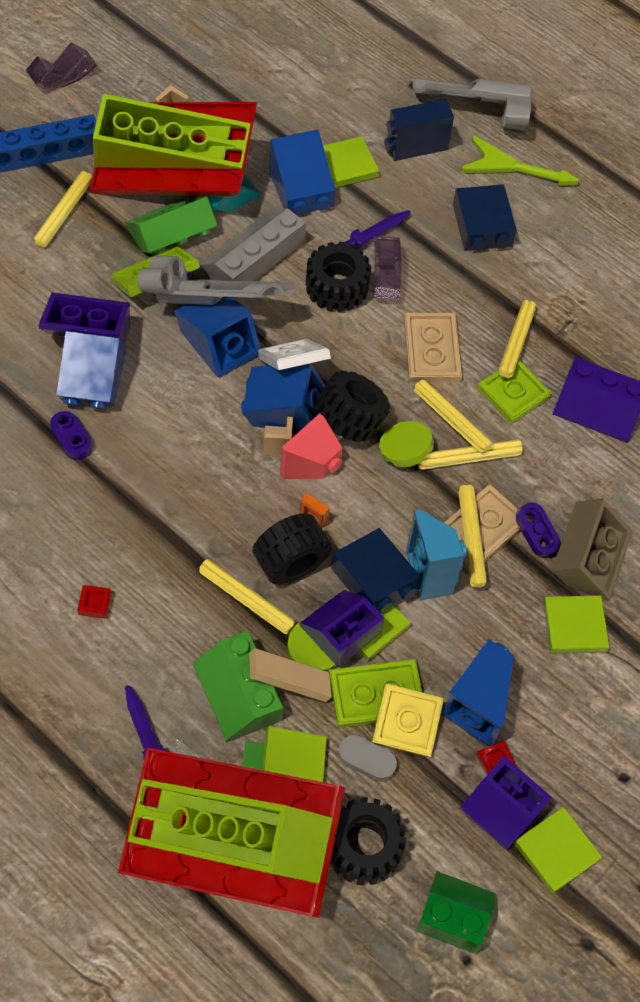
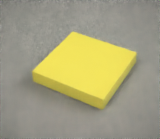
[371,683,444,758]

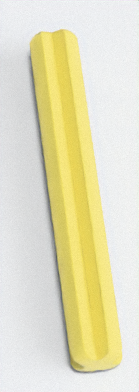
[34,171,92,248]
[499,300,536,379]
[414,380,492,453]
[418,439,523,469]
[458,484,487,588]
[199,559,295,634]

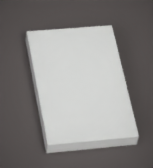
[258,339,331,370]

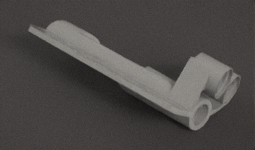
[406,77,531,131]
[138,256,296,305]

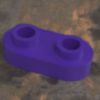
[50,411,92,460]
[516,502,560,557]

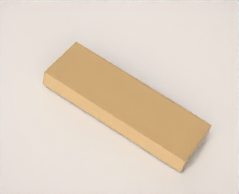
[249,648,332,702]

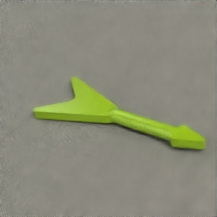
[461,136,579,185]

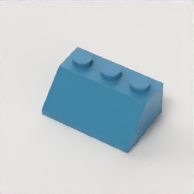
[406,510,467,601]

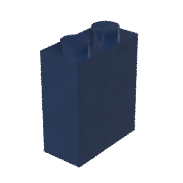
[384,99,454,161]
[453,184,517,251]
[331,528,420,614]

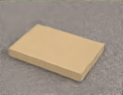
[403,313,462,382]
[444,484,530,571]

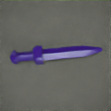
[337,210,411,250]
[125,685,165,759]

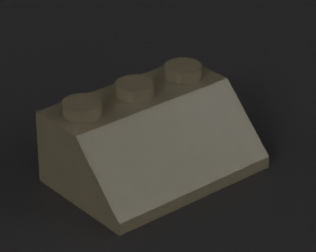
[552,498,632,600]

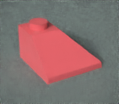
[280,414,343,479]

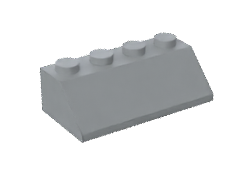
[198,208,306,281]

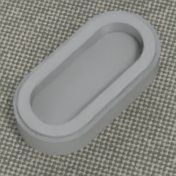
[338,735,397,781]

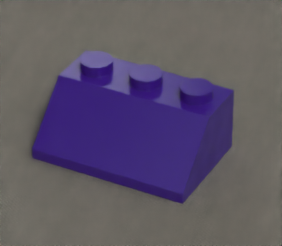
[39,292,130,344]
[552,357,640,443]

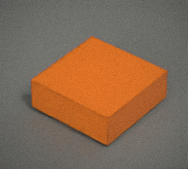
[300,493,330,528]

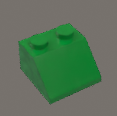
[416,871,496,954]

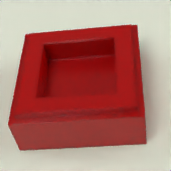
[77,585,112,619]
[476,741,517,775]

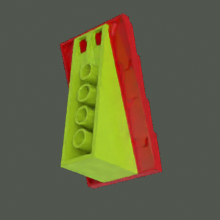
[90,94,257,197]
[118,747,346,918]

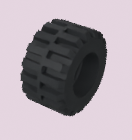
[305,242,371,312]
[315,371,390,442]
[252,513,332,585]
[330,797,406,885]

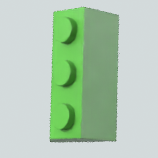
[125,196,217,255]
[193,631,283,743]

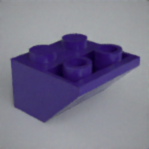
[299,590,385,667]
[459,756,552,850]

